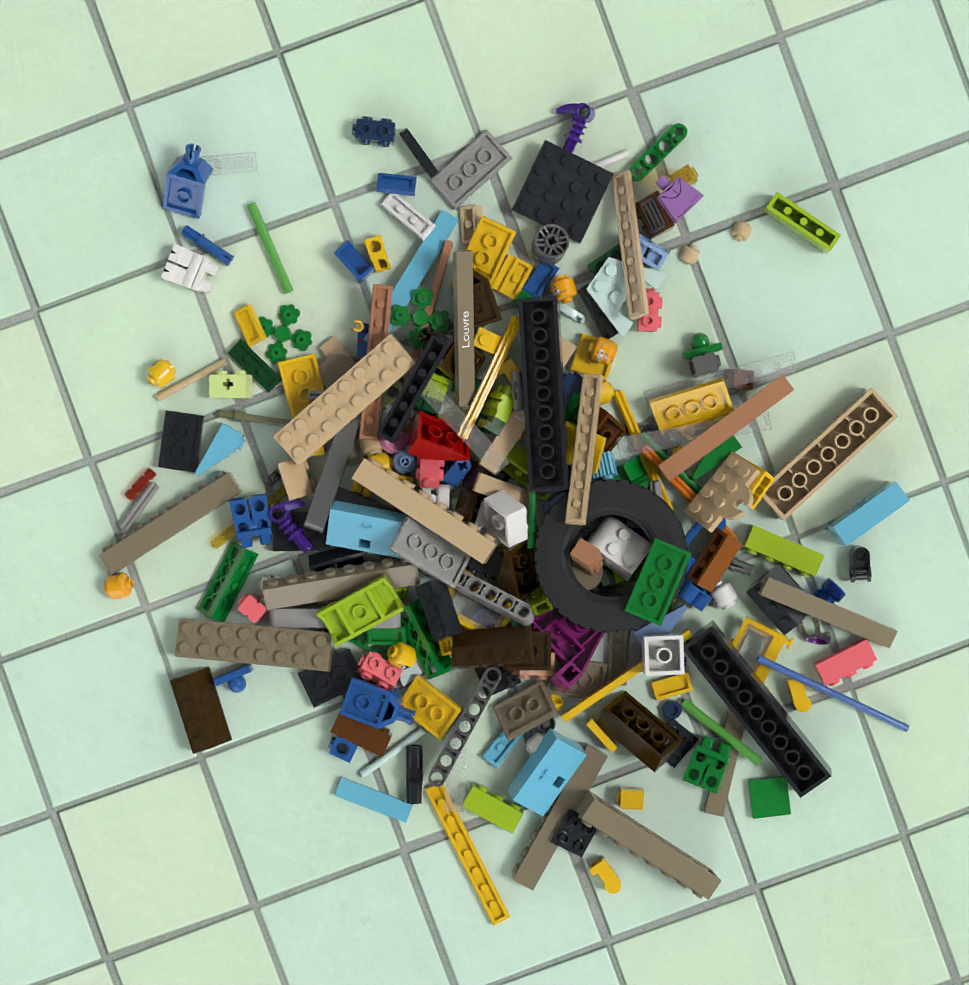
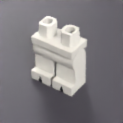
[161,243,221,293]

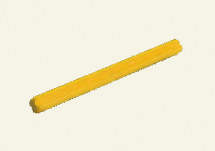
[457,316,520,440]
[614,390,674,511]

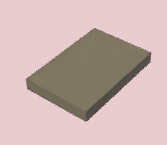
[546,659,608,702]
[492,680,559,741]

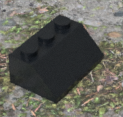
[308,547,370,572]
[746,563,808,635]
[415,579,463,644]

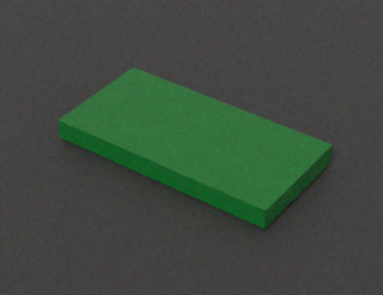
[624,538,692,626]

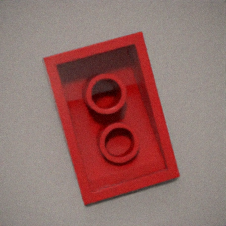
[407,411,470,461]

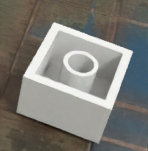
[484,490,528,548]
[642,633,685,676]

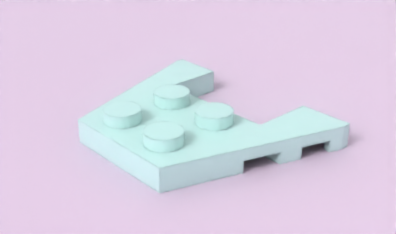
[586,257,667,337]

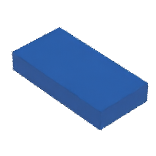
[376,173,417,196]
[522,263,560,297]

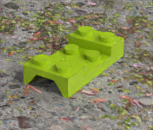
[316,574,404,647]

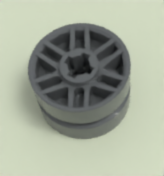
[531,224,569,265]

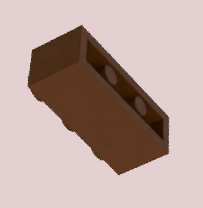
[330,710,393,757]

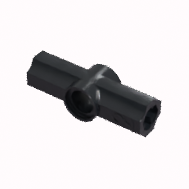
[577,283,618,339]
[406,744,423,804]

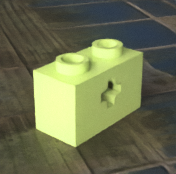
[209,371,252,399]

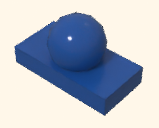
[213,664,253,693]

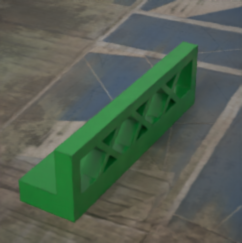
[198,541,259,622]
[401,599,452,680]

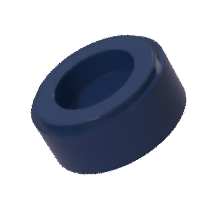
[662,700,682,719]

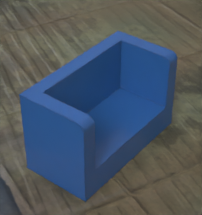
[334,240,375,283]

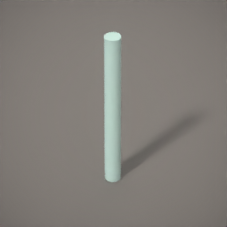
[360,727,426,778]

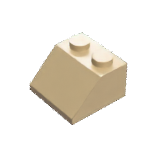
[278,459,317,501]

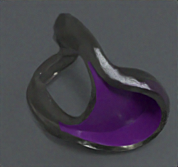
[797,615,832,645]

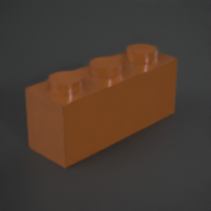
[686,528,743,592]

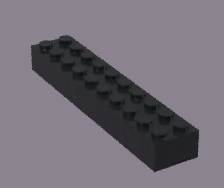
[518,295,570,494]
[683,620,832,798]

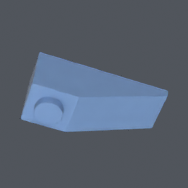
[633,603,687,647]

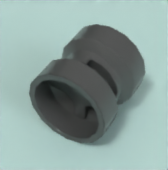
[537,717,556,734]

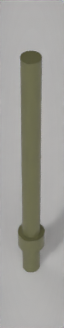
[219,410,291,427]

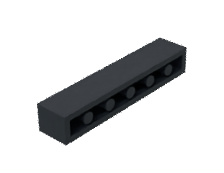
[376,330,453,443]

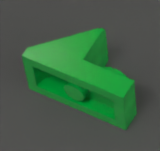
[613,456,647,482]

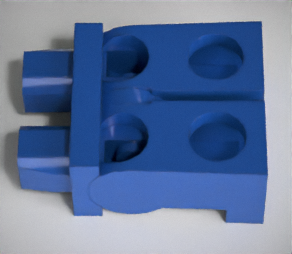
[229,493,272,548]

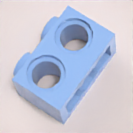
[639,233,670,271]

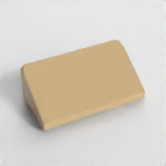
[459,204,483,245]

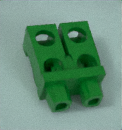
[682,736,732,794]

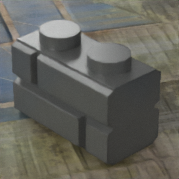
[688,352,721,378]

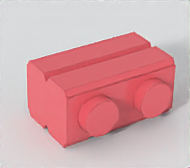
[238,593,268,623]

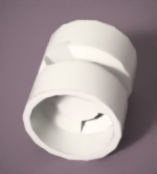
[422,484,450,509]

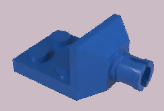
[162,143,213,219]
[340,677,416,729]

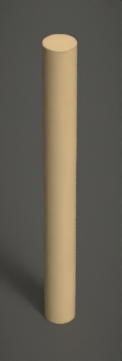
[156,358,227,401]

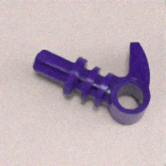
[556,103,595,153]
[269,500,312,553]

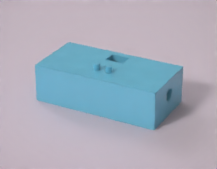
[827,481,910,546]
[326,500,407,559]
[507,728,587,816]

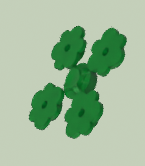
[390,287,451,349]
[258,304,313,364]

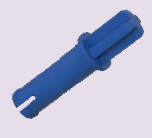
[181,225,235,266]

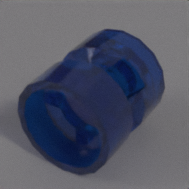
[812,578,846,603]

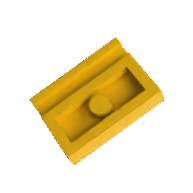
[491,253,534,300]

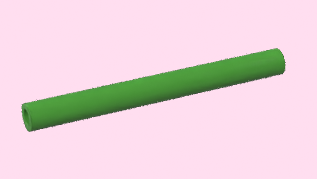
[247,202,294,294]
[681,699,763,766]

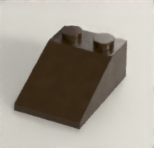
[497,539,540,600]

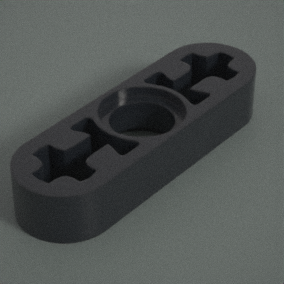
[399,128,439,179]

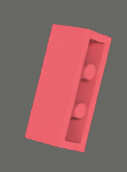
[812,638,877,687]

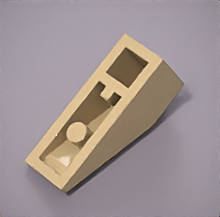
[472,472,529,511]

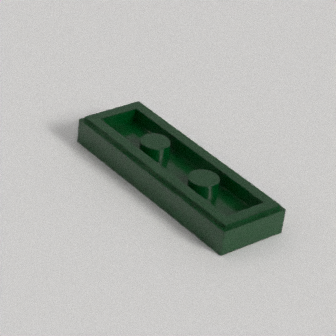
[228,339,282,393]

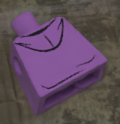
[655,175,704,224]

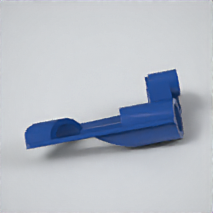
[678,518,726,612]

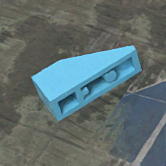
[195,424,245,476]

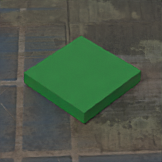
[748,776,791,819]

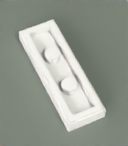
[380,193,436,241]

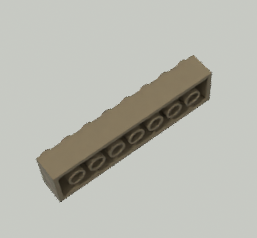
[175,618,334,672]
[576,790,722,900]

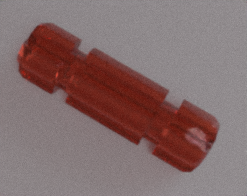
[125,468,156,501]

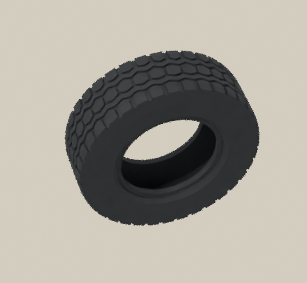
[534,479,688,633]

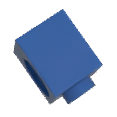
[328,736,358,763]

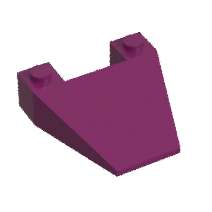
[530,609,604,694]

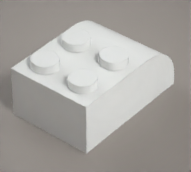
[586,516,651,582]

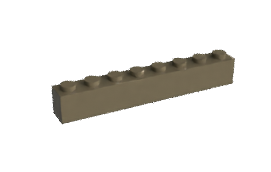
[99,471,243,575]
[263,558,420,610]
[511,743,608,891]

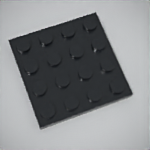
[511,140,614,244]

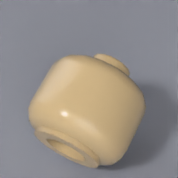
[731,221,752,242]
[679,244,700,265]

